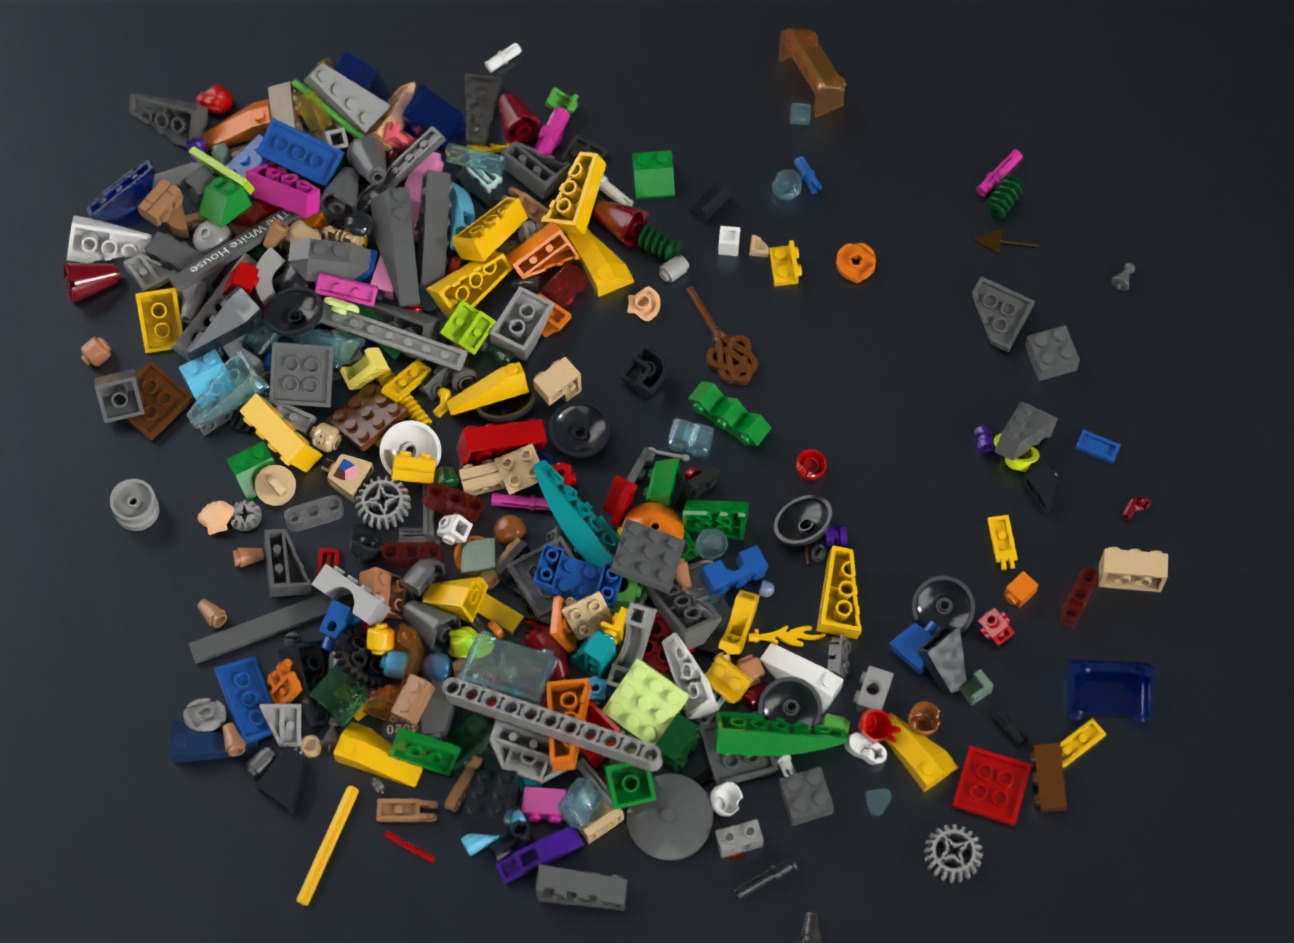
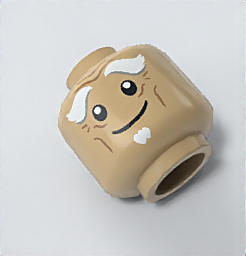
[310,423,342,452]

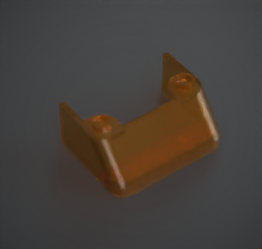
[779,28,846,117]

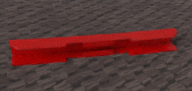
[383,830,435,864]

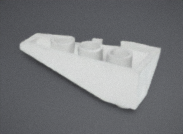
[67,216,152,263]
[662,633,719,719]
[760,643,843,716]

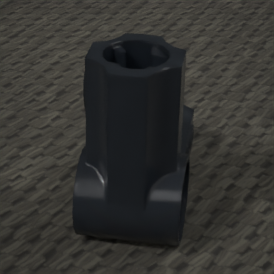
[489,819,536,862]

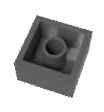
[1025,325,1080,381]
[779,767,834,826]

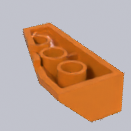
[201,99,271,151]

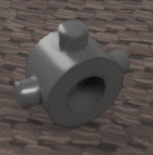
[371,777,385,794]

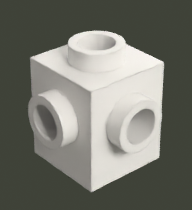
[436,514,473,545]

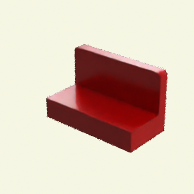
[603,475,638,527]

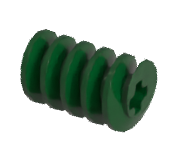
[985,174,1023,219]
[638,223,682,262]

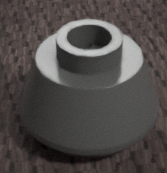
[452,366,479,392]

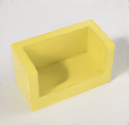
[340,348,389,390]

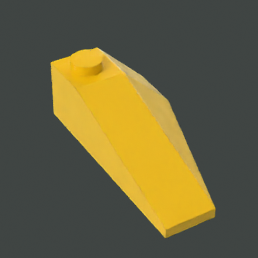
[333,722,423,788]

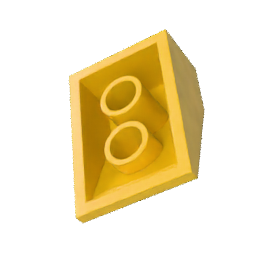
[135,287,184,353]

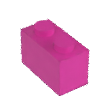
[521,787,572,823]

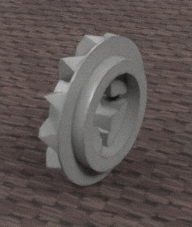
[229,499,262,531]

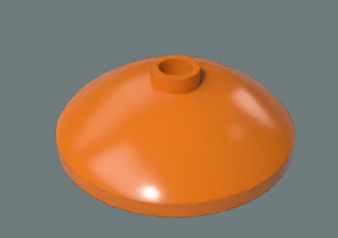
[622,502,684,540]

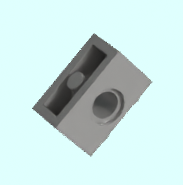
[853,666,894,713]
[715,820,763,858]

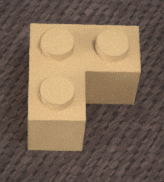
[533,357,582,406]

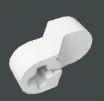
[844,733,887,765]

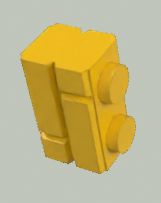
[391,450,436,484]

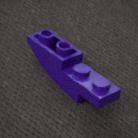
[495,825,584,884]

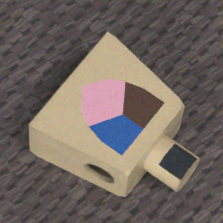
[321,454,374,503]

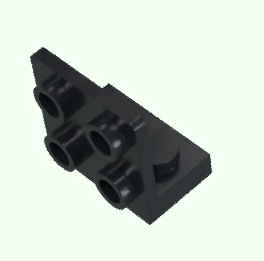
[494,539,531,599]

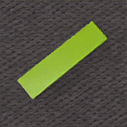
[189,147,255,195]

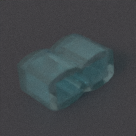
[668,419,714,457]
[558,778,602,827]

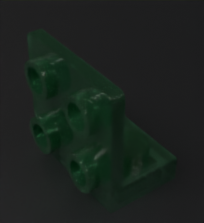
[310,665,371,728]
[446,712,494,770]

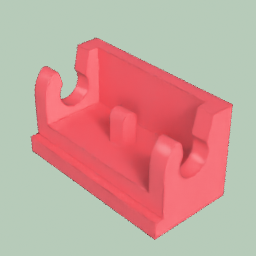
[383,121,418,153]

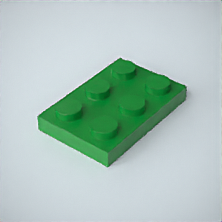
[388,727,461,776]

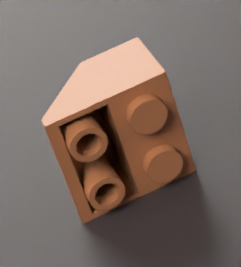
[359,567,407,619]

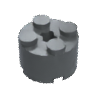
[180,165,218,210]

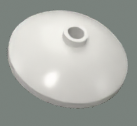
[380,420,441,482]

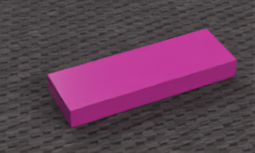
[314,272,378,307]

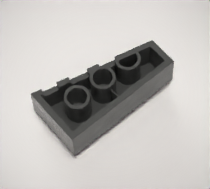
[536,864,627,910]

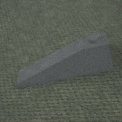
[129,93,208,147]
[367,301,440,361]

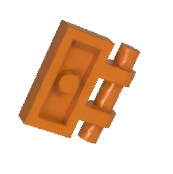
[266,659,302,704]

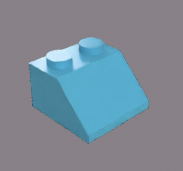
[179,349,237,408]

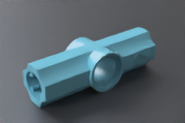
[461,806,526,856]

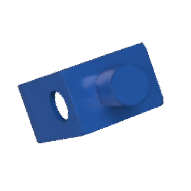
[319,600,361,653]
[889,621,940,674]

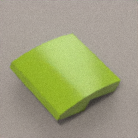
[439,300,497,355]

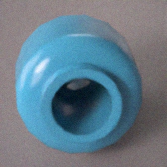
[380,650,412,679]

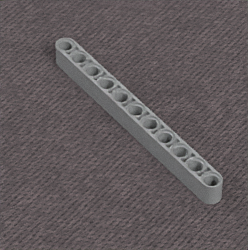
[442,678,663,771]

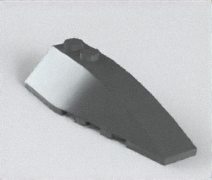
[370,187,420,307]

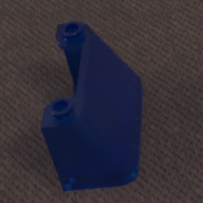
[1065,659,1155,722]

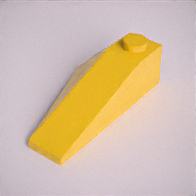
[565,228,634,297]
[446,362,529,416]
[884,712,959,792]

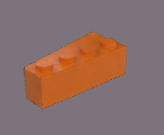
[546,678,592,771]

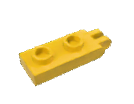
[987,515,1017,570]

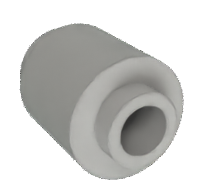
[659,255,689,283]

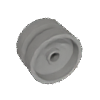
[110,479,160,531]

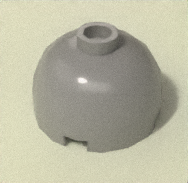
[193,221,233,255]

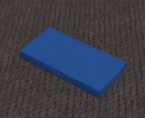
[256,118,344,188]
[215,656,274,744]

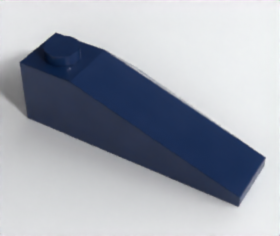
[169,720,259,763]

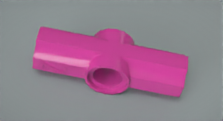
[534,107,570,157]

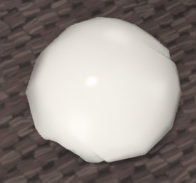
[710,782,743,817]

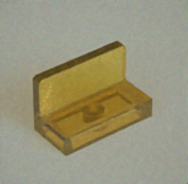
[293,90,332,134]

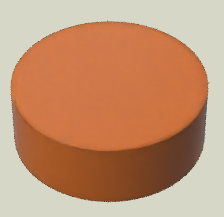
[486,620,506,640]

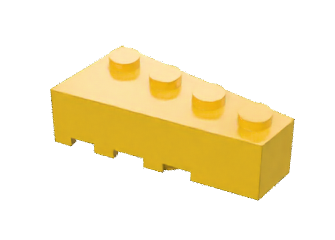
[541,152,606,235]
[426,251,513,318]

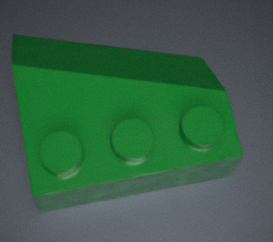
[682,499,749,540]

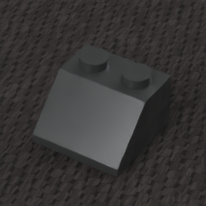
[94,369,145,423]

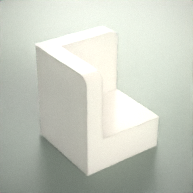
[718,226,740,256]

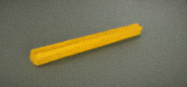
[297,786,359,905]

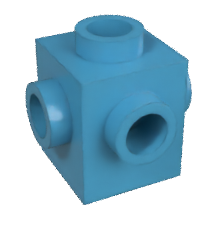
[589,676,611,708]

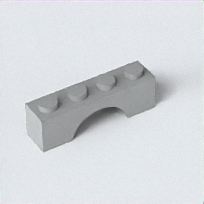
[311,564,391,627]
[606,602,657,687]

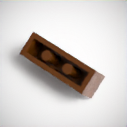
[1031,743,1067,812]

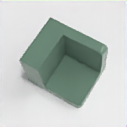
[959,669,994,706]

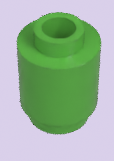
[818,713,850,737]

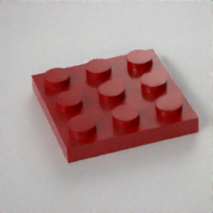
[952,746,1032,826]

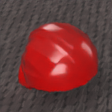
[195,85,233,114]
[796,449,827,481]
[858,709,901,743]

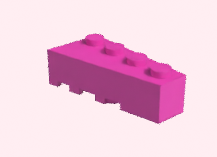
[245,160,320,218]

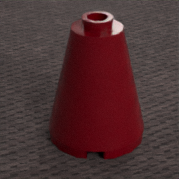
[498,93,541,144]
[593,200,649,246]
[63,263,120,302]
[523,626,569,681]

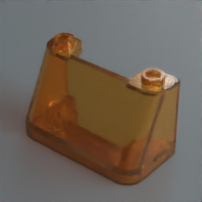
[363,623,426,724]

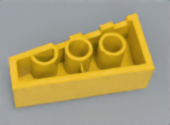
[451,197,528,261]
[240,393,323,473]
[816,545,862,639]

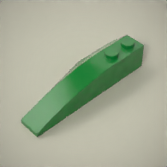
[715,711,847,757]

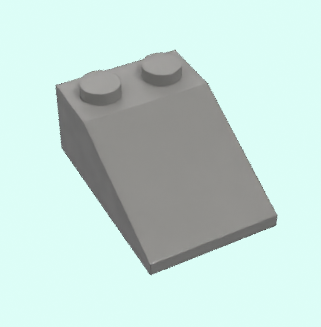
[489,286,555,362]

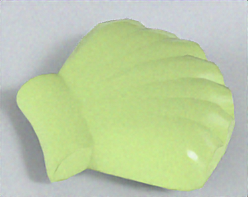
[323,297,359,315]

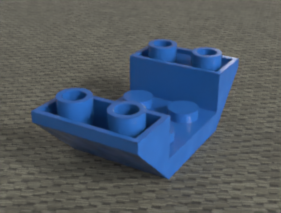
[533,543,622,608]

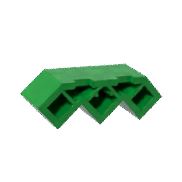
[688,381,771,446]

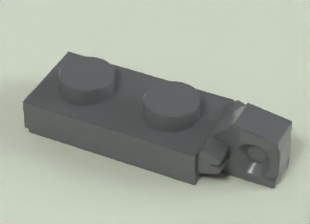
[627,447,656,490]

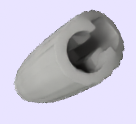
[179,281,208,323]

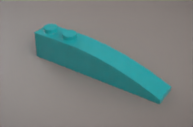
[533,460,620,567]

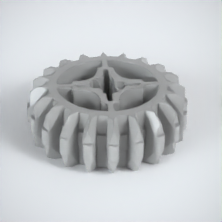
[355,475,411,530]
[923,824,983,883]

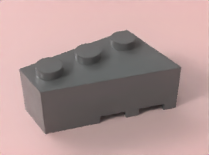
[500,141,571,200]
[994,401,1058,460]
[264,529,312,597]

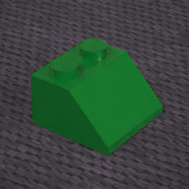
[632,150,675,199]
[199,176,252,228]
[227,441,276,501]
[643,458,680,508]
[603,758,656,809]

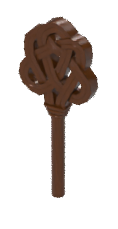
[686,286,758,385]

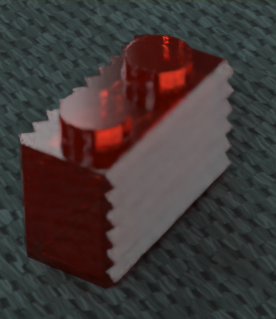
[542,261,587,308]

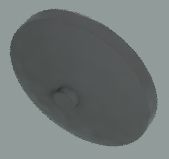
[627,774,714,861]

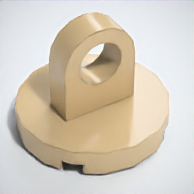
[255,465,296,506]

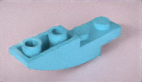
[448,183,476,251]

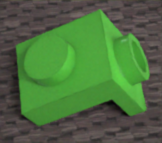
[545,87,578,113]

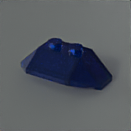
[86,160,155,220]

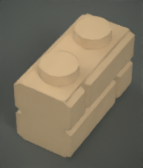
[459,459,505,498]

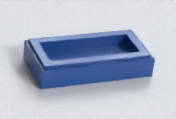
[1075,430,1121,464]

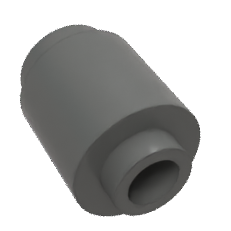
[247,747,277,779]

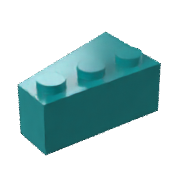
[568,631,616,679]

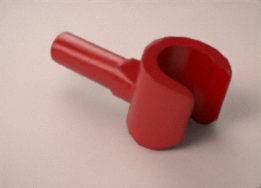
[523,621,548,634]

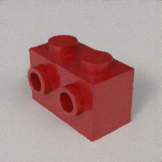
[222,261,260,296]

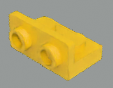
[769,240,802,286]
[600,607,628,647]
[704,655,754,704]

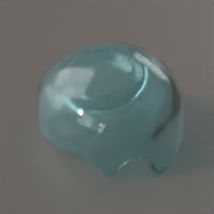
[772,170,802,200]
[695,527,728,560]

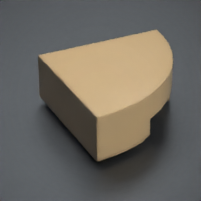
[749,235,769,258]

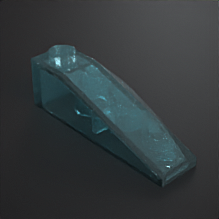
[289,328,366,368]
[186,350,270,429]

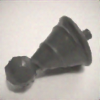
[1111,263,1135,291]
[320,717,340,750]

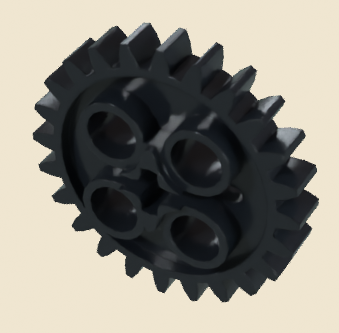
[332,628,393,690]

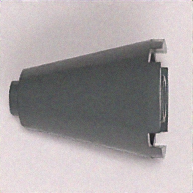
[347,136,386,185]
[320,167,359,222]
[403,600,461,653]

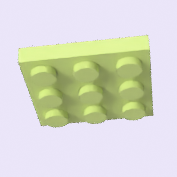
[602,658,691,745]

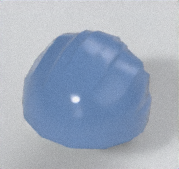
[421,652,453,683]

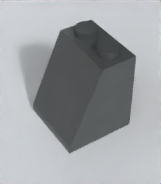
[421,681,459,742]

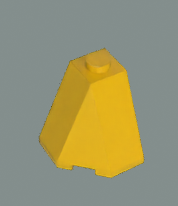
[422,577,488,623]

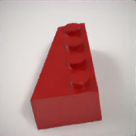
[456,419,547,469]

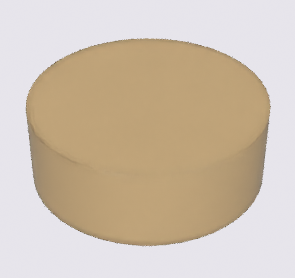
[300,735,322,758]

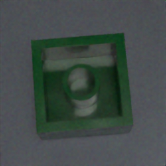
[654,713,700,773]

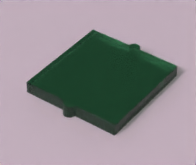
[461,537,496,575]

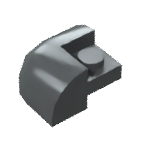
[400,558,446,600]

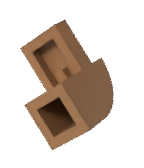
[166,204,207,239]

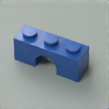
[699,545,769,597]

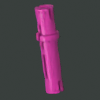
[976,149,1023,197]
[491,493,551,511]

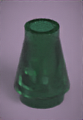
[487,344,517,367]

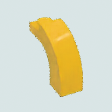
[718,590,760,655]

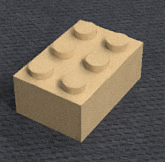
[1098,547,1168,592]

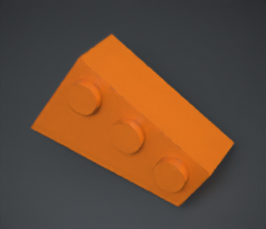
[506,221,580,279]

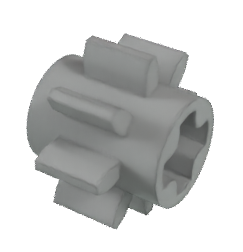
[518,221,542,243]

